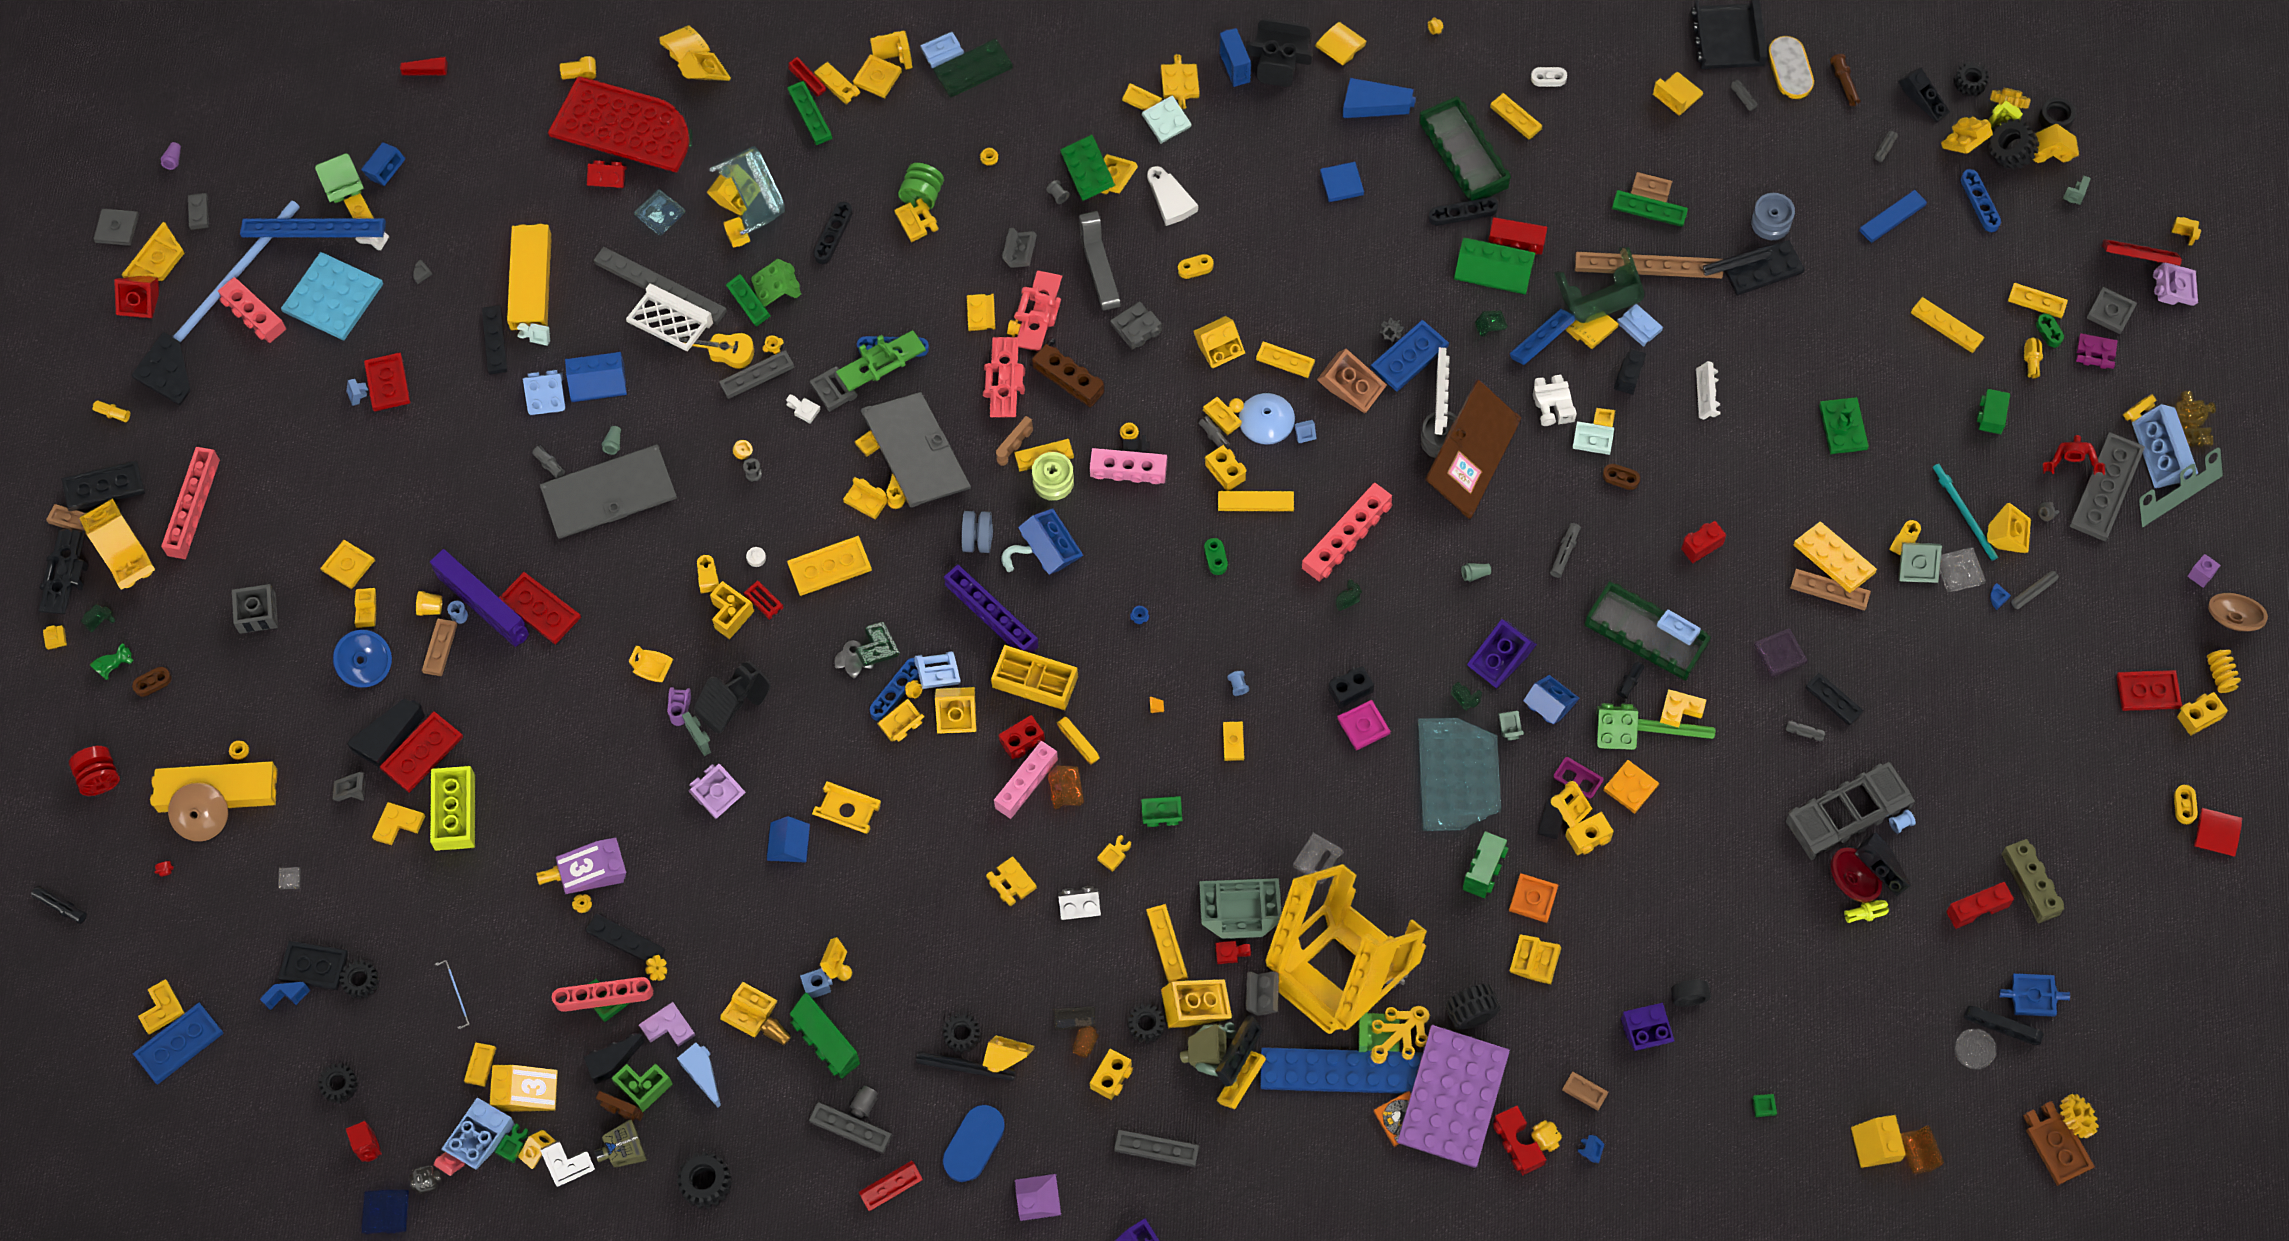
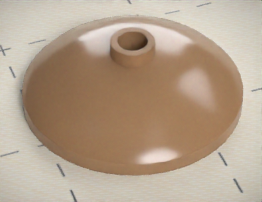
[2208,593,2268,631]
[168,783,228,841]

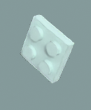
[1142,95,1192,143]

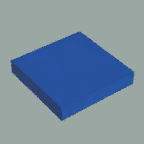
[1320,162,1364,202]

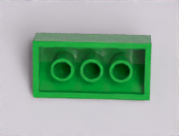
[1454,237,1535,295]
[790,992,860,1079]

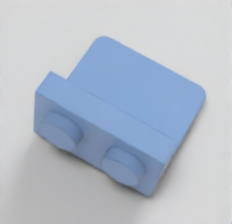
[523,370,565,415]

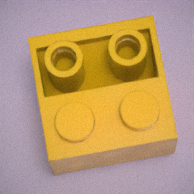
[707,164,762,216]
[1193,316,1245,368]

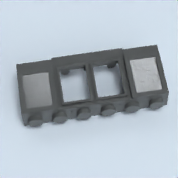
[1785,762,1915,860]

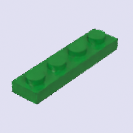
[787,81,832,145]
[1612,190,1688,227]

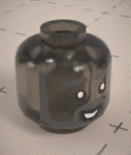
[409,1165,441,1194]

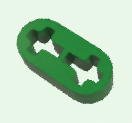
[2036,314,2064,348]

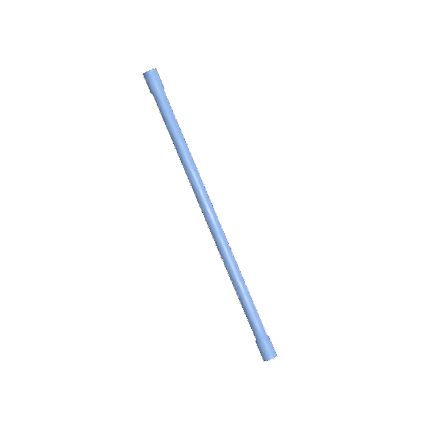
[173,201,300,342]

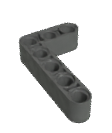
[1079,211,1121,311]

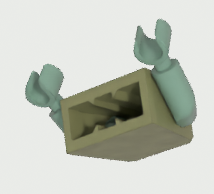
[1180,1022,1237,1082]

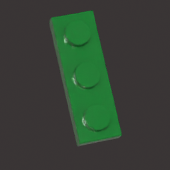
[726,274,771,327]

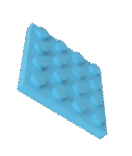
[281,252,383,341]

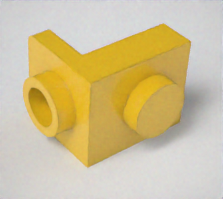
[723,217,750,248]
[2171,217,2201,245]

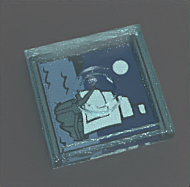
[634,189,686,236]

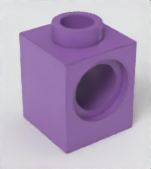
[2187,554,2221,588]

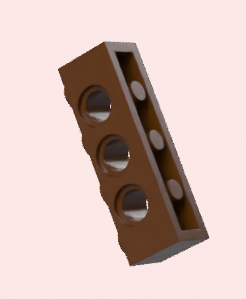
[1032,344,1104,408]

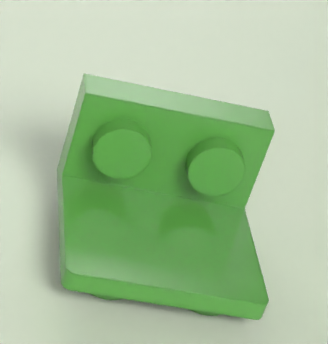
[1358,1011,1399,1052]

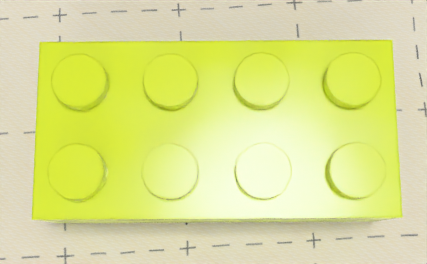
[431,766,475,851]

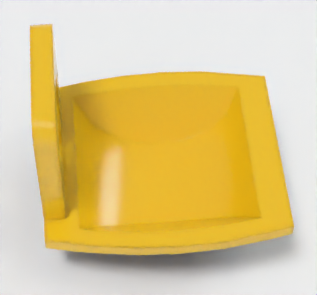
[629,646,673,682]

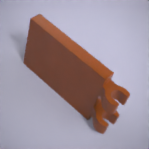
[2023,1101,2095,1186]

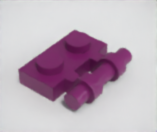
[2076,333,2118,369]

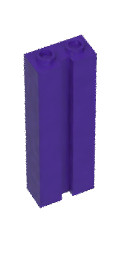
[430,549,529,647]

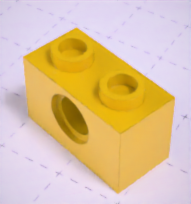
[1565,812,1614,856]

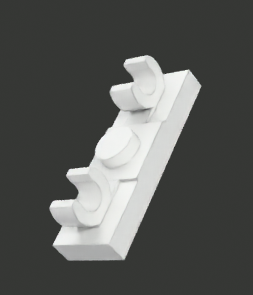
[1696,361,1720,419]

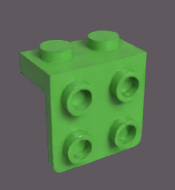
[315,153,364,203]
[751,259,801,307]
[1596,703,1638,749]

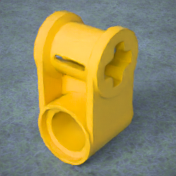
[886,474,906,509]
[1889,520,1921,556]
[697,555,719,594]

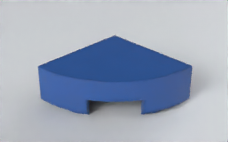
[1990,583,2011,610]

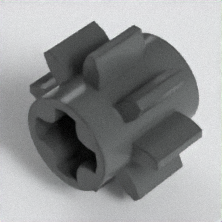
[1380,318,1404,342]

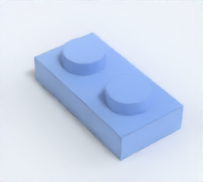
[1657,610,1701,646]

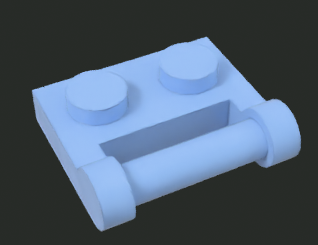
[914,651,961,689]

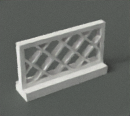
[626,284,713,352]

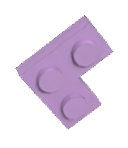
[639,1002,695,1047]

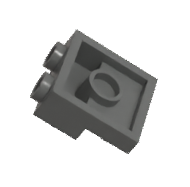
[1110,302,1162,350]

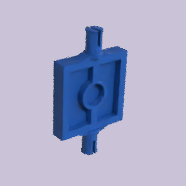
[1999,974,2070,1017]

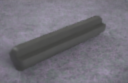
[2011,571,2059,609]

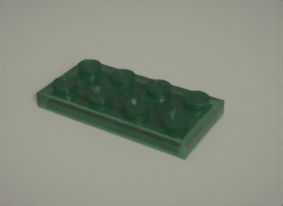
[934,38,1013,98]

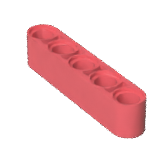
[552,977,653,1012]

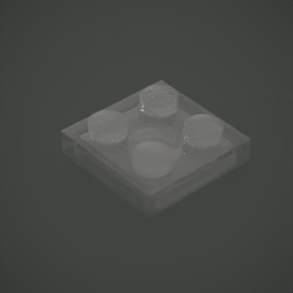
[1939,547,1986,592]

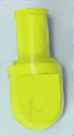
[1844,900,1889,923]

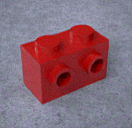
[1682,521,1726,563]

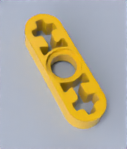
[1057,717,1099,765]

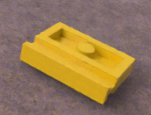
[967,294,995,331]

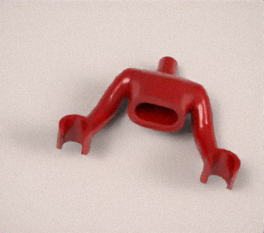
[2043,435,2105,475]

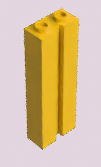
[507,224,551,330]
[150,762,277,812]

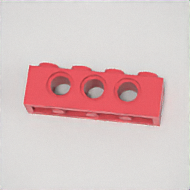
[218,277,286,343]

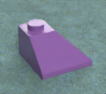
[1015,1174,1061,1221]

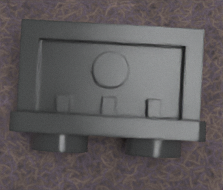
[1002,228,1037,268]

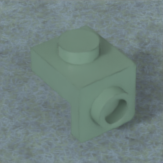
[1498,710,1524,740]

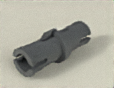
[1199,416,1230,449]
[532,446,565,479]

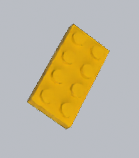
[1794,521,1877,593]
[787,536,872,596]

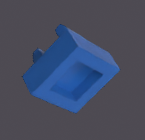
[1578,1135,1604,1163]

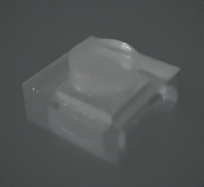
[278,867,301,890]

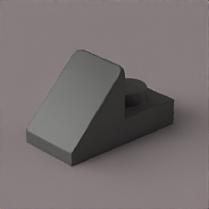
[333,772,366,801]

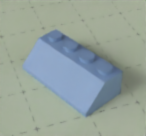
[2132,404,2198,488]

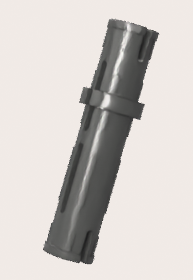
[1550,523,1581,578]

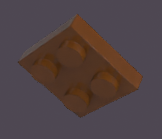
[596,1091,644,1121]

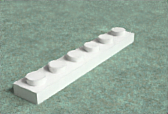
[1435,348,1449,435]

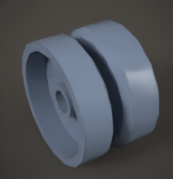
[1751,193,1795,240]
[962,511,993,553]

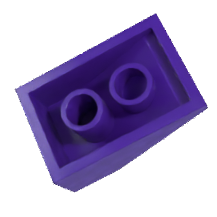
[1467,619,1537,688]

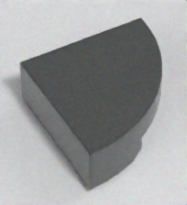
[413,259,432,285]

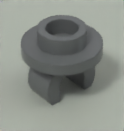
[2038,502,2059,521]

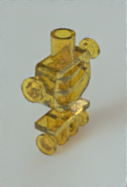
[2167,391,2216,447]

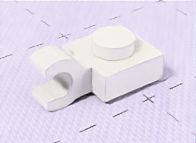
[786,394,820,424]

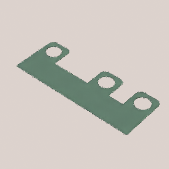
[2139,448,2223,528]

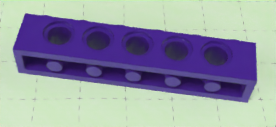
[944,565,1039,653]

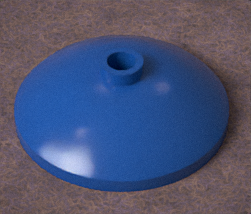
[333,630,392,688]

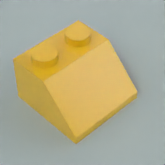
[935,687,976,734]
[1851,1115,1906,1168]

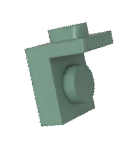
[2063,176,2091,205]

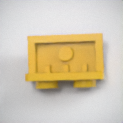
[877,699,924,742]

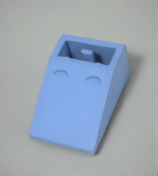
[442,1098,515,1169]

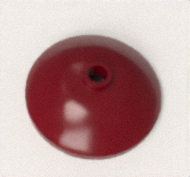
[1831,848,1882,902]

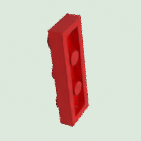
[858,1161,923,1211]

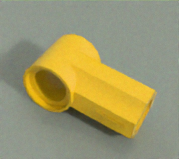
[560,56,596,80]

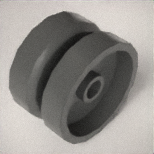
[1421,411,1457,458]

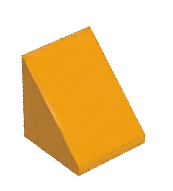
[1150,697,1164,713]

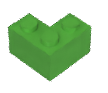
[612,1064,673,1112]

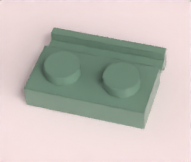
[682,711,711,756]

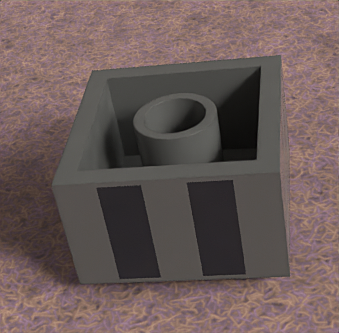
[232,584,278,633]

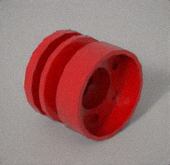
[69,746,120,796]

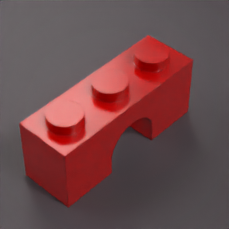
[1946,882,2014,929]
[1493,1106,1546,1176]

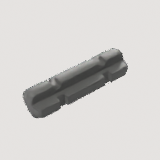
[1731,80,1758,111]
[1874,131,1898,162]
[1786,721,1825,741]

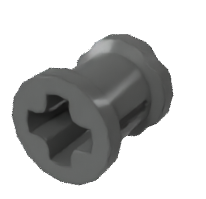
[1046,180,1070,204]
[743,458,762,482]

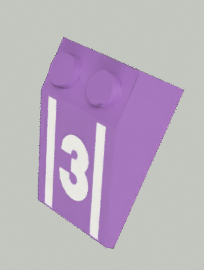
[556,838,626,894]

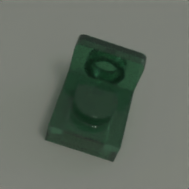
[1475,311,1508,336]
[1336,579,1362,611]
[1451,682,1482,710]

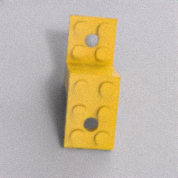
[79,498,155,590]

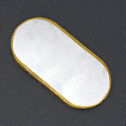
[1768,36,1814,99]

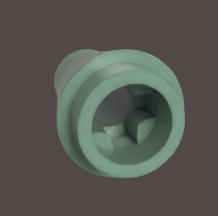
[602,426,621,455]
[1461,563,1491,582]

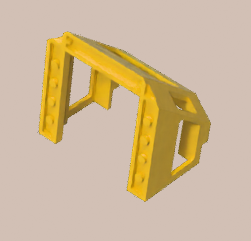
[1266,864,1427,1034]

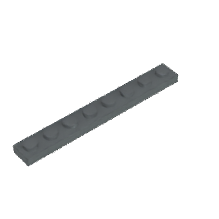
[594,247,727,325]

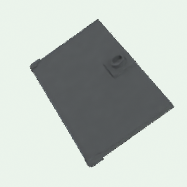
[861,392,971,507]
[539,444,677,539]

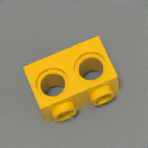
[1205,445,1246,491]
[2177,692,2228,735]
[1090,1049,1133,1100]

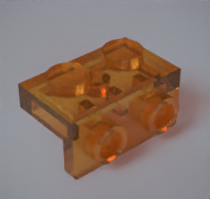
[1048,766,1084,809]
[1901,1125,1944,1174]

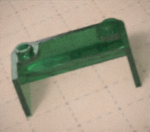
[1554,246,1645,323]

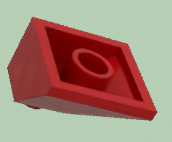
[114,276,159,318]

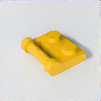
[1551,781,1592,828]

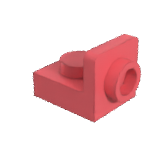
[434,1152,465,1176]

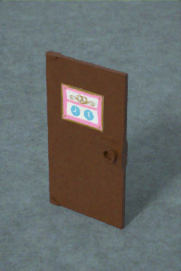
[1425,379,1522,519]

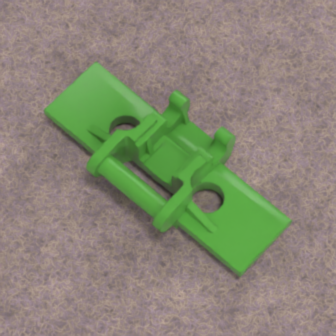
[836,330,926,392]

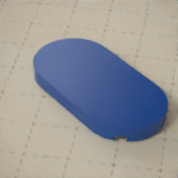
[943,1105,1005,1182]

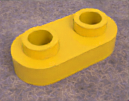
[1178,254,1213,279]
[2122,394,2157,422]
[2174,785,2198,824]

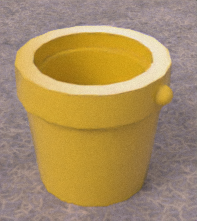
[416,591,442,616]

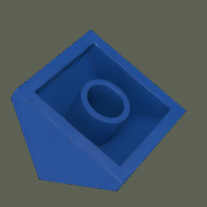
[767,816,810,862]

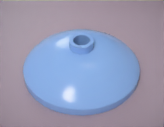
[1239,393,1295,444]

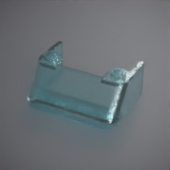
[710,146,785,235]

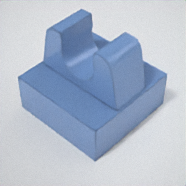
[346,379,368,405]
[1295,420,1317,443]

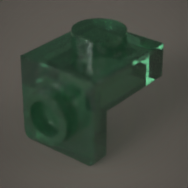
[81,604,115,632]

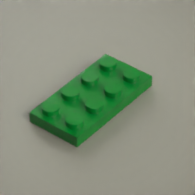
[1060,135,1115,201]

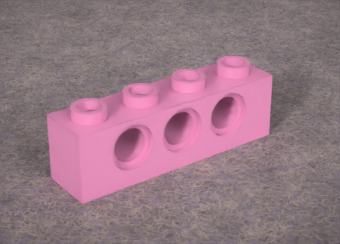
[1090,448,1167,484]
[994,741,1058,819]

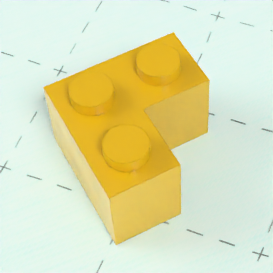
[2034,124,2079,163]
[710,581,754,639]

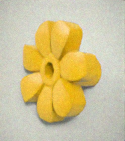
[645,955,667,981]

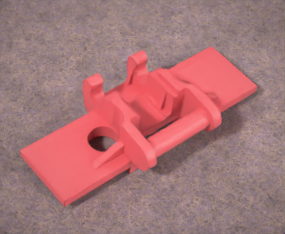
[1014,270,1062,351]
[983,337,1025,417]

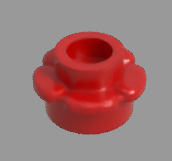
[154,861,174,877]

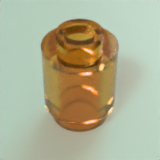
[1073,1026,1099,1058]

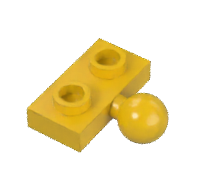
[1203,397,1244,435]
[820,937,852,981]

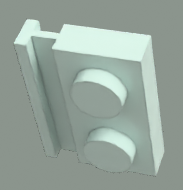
[1573,421,1614,455]

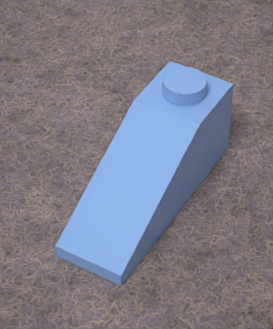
[677,1043,721,1108]

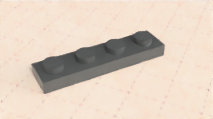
[719,350,794,399]
[809,1102,892,1154]
[1114,1130,1199,1167]

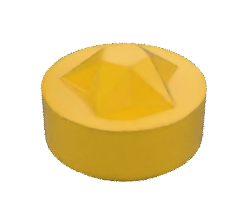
[733,440,752,460]

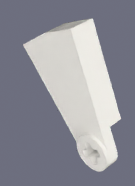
[1148,166,1198,226]

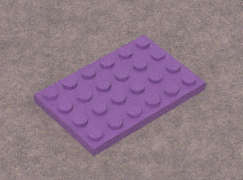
[1397,1025,1510,1168]

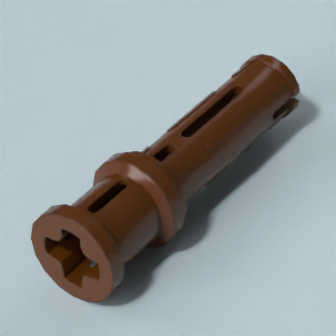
[1830,54,1861,106]

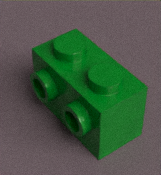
[1977,389,2010,434]

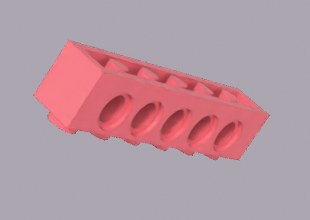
[161,447,220,559]
[1302,482,1392,582]

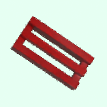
[743,580,784,620]

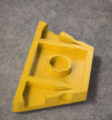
[122,222,184,281]

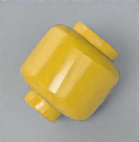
[1531,1120,1562,1152]

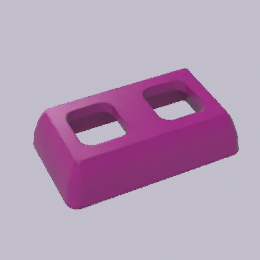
[1554,757,1604,799]

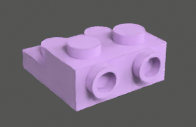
[2153,263,2198,306]
[689,763,746,819]

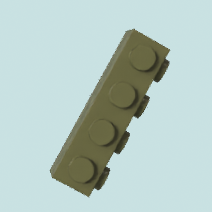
[2001,839,2064,924]

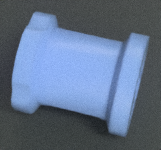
[1889,809,1916,834]

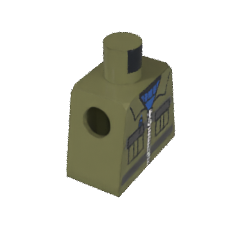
[594,1120,647,1167]

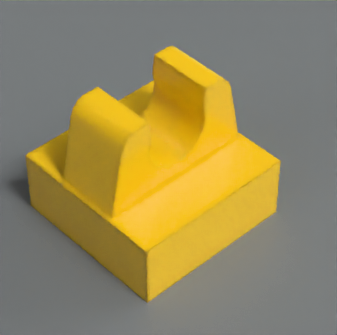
[43,625,67,650]

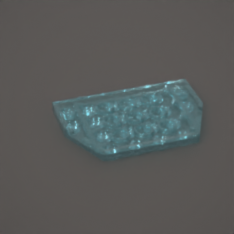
[1418,718,1501,831]

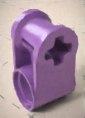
[667,687,691,726]

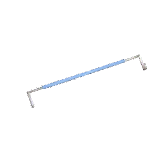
[435,960,469,1029]

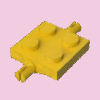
[1161,54,1199,109]

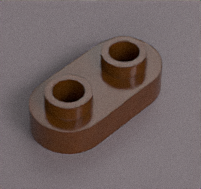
[1603,464,1640,490]
[132,667,172,697]

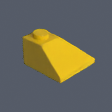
[678,50,731,81]
[1987,503,2031,553]
[983,1036,1035,1072]

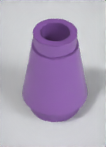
[161,142,181,170]

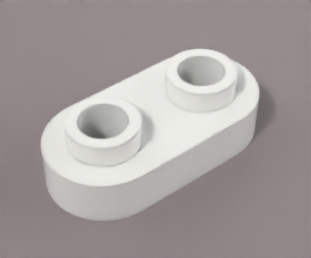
[1531,67,1567,86]

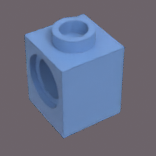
[800,968,833,999]

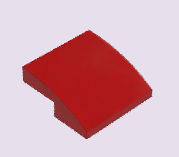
[2194,808,2242,856]

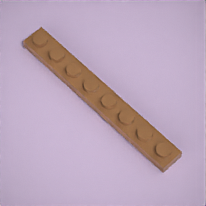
[1575,252,1723,278]

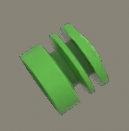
[898,163,944,209]

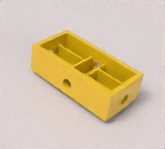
[991,645,1078,710]

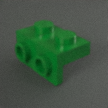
[1141,796,1182,827]

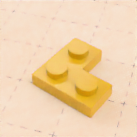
[1660,689,1706,728]
[372,802,425,845]
[138,979,185,1035]

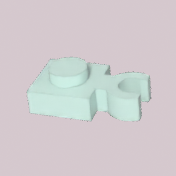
[517,323,550,345]

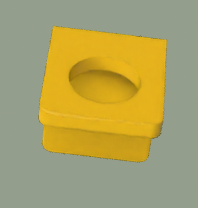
[518,1130,556,1169]

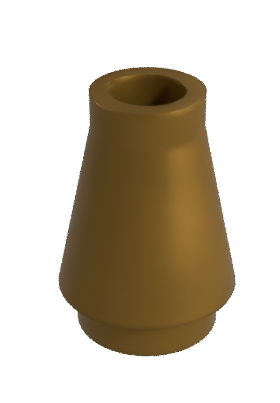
[760,1017,791,1046]

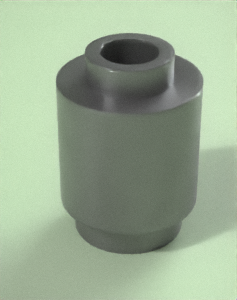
[850,1086,878,1118]

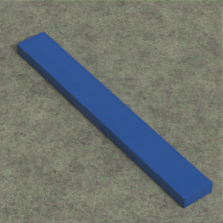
[240,218,386,237]

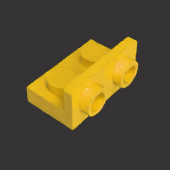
[843,477,887,519]

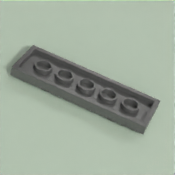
[2069,432,2145,541]

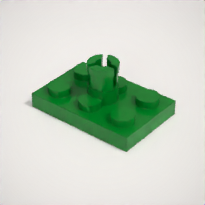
[1819,397,1869,454]

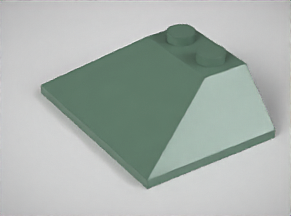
[1199,878,1282,938]

